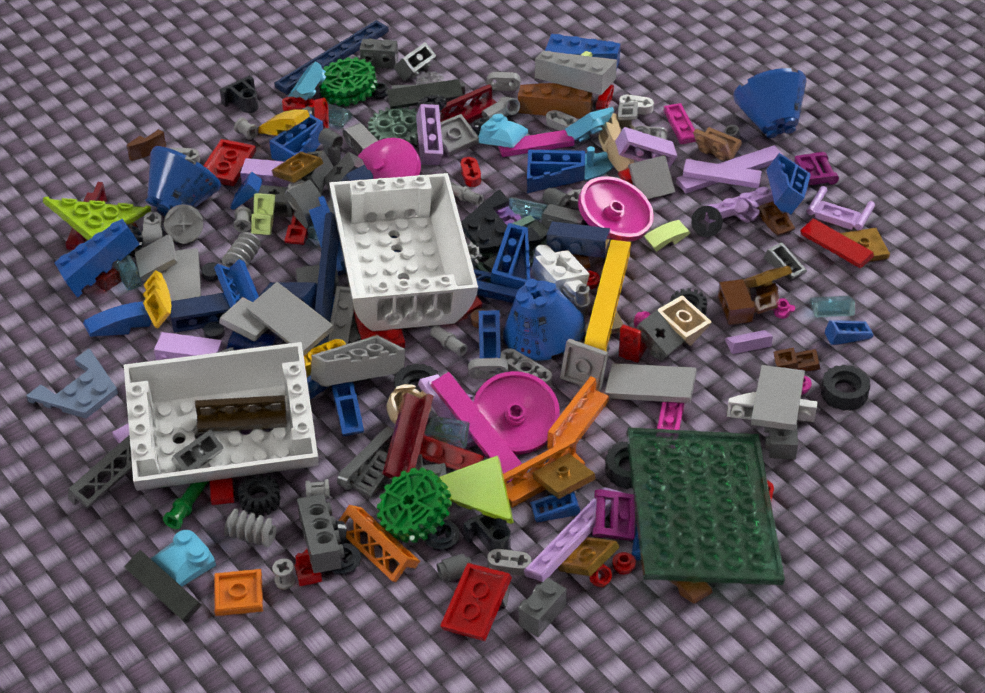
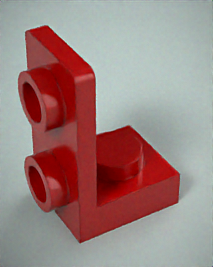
[619,324,648,363]

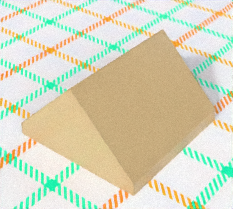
[658,296,712,346]

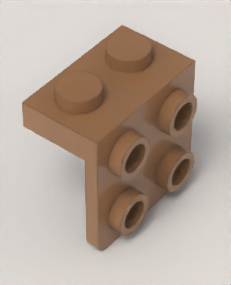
[693,127,742,161]

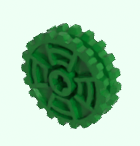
[318,57,377,106]
[377,467,452,543]

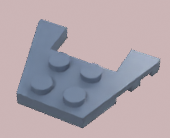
[26,349,118,419]

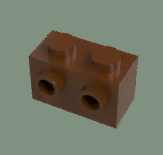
[718,279,756,325]

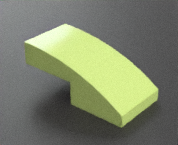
[251,193,275,235]
[644,220,690,252]

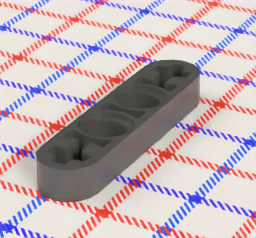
[337,426,394,490]

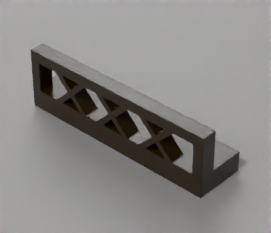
[195,395,287,432]

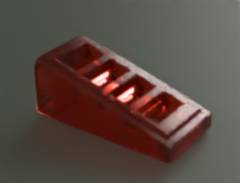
[95,267,122,292]

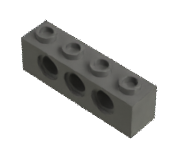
[297,494,344,573]

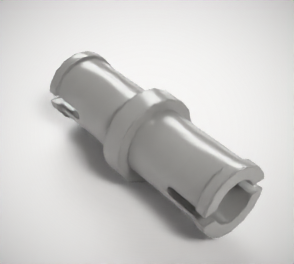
[451,182,484,207]
[574,284,590,319]
[430,325,468,357]

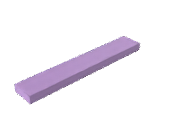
[676,145,784,194]
[524,487,623,582]

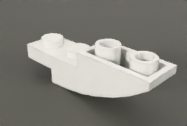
[727,392,817,422]

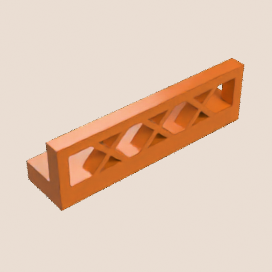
[547,376,609,453]
[503,437,585,508]
[339,505,420,582]

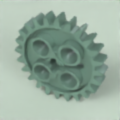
[368,106,418,145]

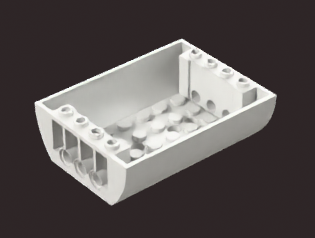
[329,173,478,331]
[124,342,319,491]

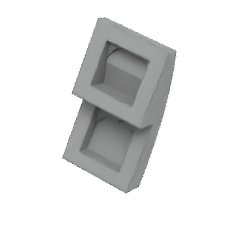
[618,102,638,120]

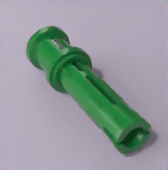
[163,481,209,529]

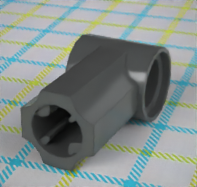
[318,128,343,166]

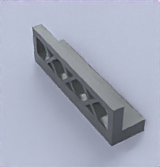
[68,435,132,508]

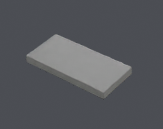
[161,248,201,301]
[247,282,334,356]
[605,363,697,403]
[751,365,805,431]

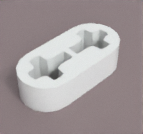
[619,95,654,115]

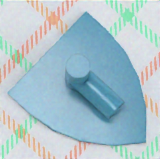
[585,146,614,181]

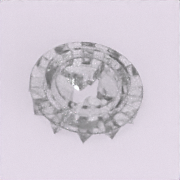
[416,71,445,85]

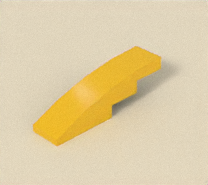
[258,110,310,136]
[143,270,171,328]

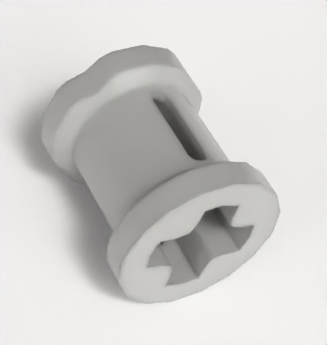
[234,117,258,140]
[233,207,252,233]
[306,479,330,499]
[272,559,296,590]

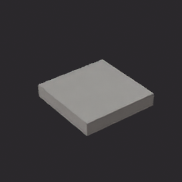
[440,114,480,156]
[628,155,675,199]
[135,234,178,282]
[219,297,268,341]
[560,339,608,391]

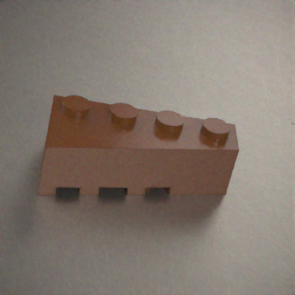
[518,83,594,119]

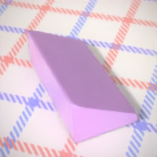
[725,330,773,354]

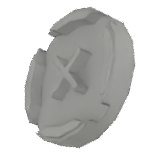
[164,205,203,244]

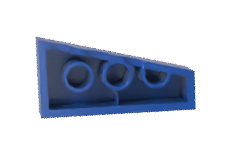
[545,34,621,71]
[54,219,140,298]

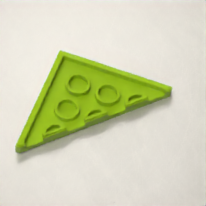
[43,197,151,240]
[439,456,514,524]

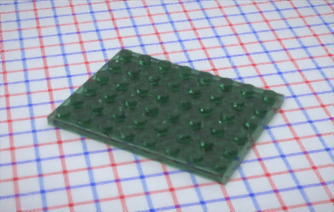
[626,427,785,585]

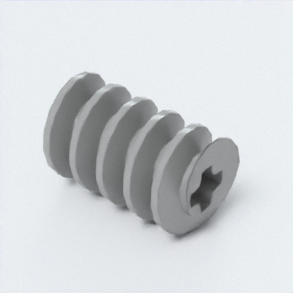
[222,232,261,268]
[224,508,276,547]

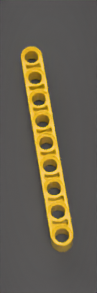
[584,240,631,351]

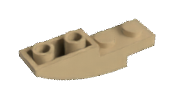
[598,113,634,172]

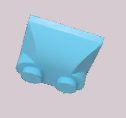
[288,61,326,101]
[565,107,614,142]
[478,114,528,148]
[151,530,216,587]

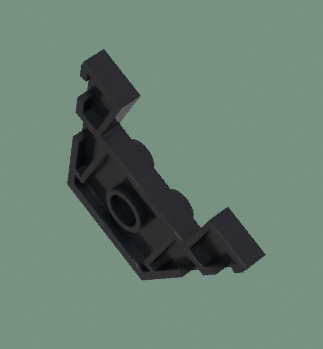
[461,190,542,253]

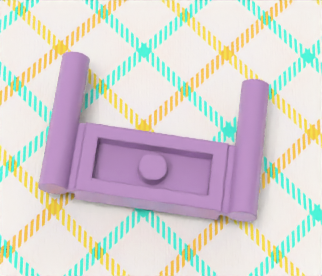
[806,186,875,230]

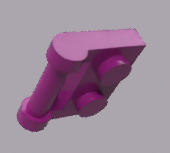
[794,152,839,185]
[593,489,636,541]

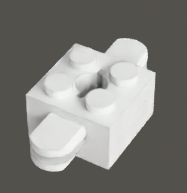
[530,245,589,302]

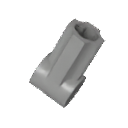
[482,97,520,122]

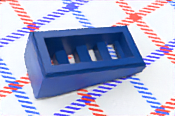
[230,172,262,210]
[825,320,874,345]
[530,491,581,523]

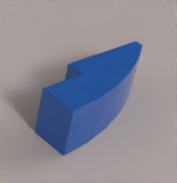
[83,301,151,337]
[479,310,501,369]
[332,381,364,436]

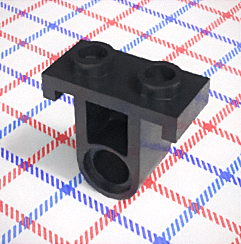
[220,75,259,113]
[463,514,511,552]

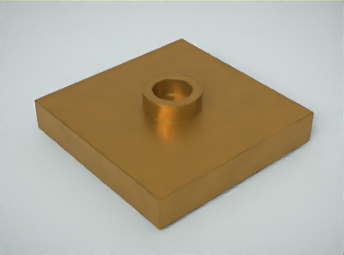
[271,151,324,183]
[841,228,890,265]
[744,266,792,288]
[532,453,596,499]
[558,537,620,576]

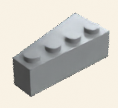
[535,51,617,95]
[311,335,405,386]

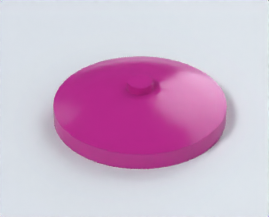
[357,138,421,179]
[578,176,654,242]
[473,371,560,455]

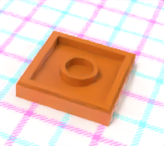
[214,569,263,616]

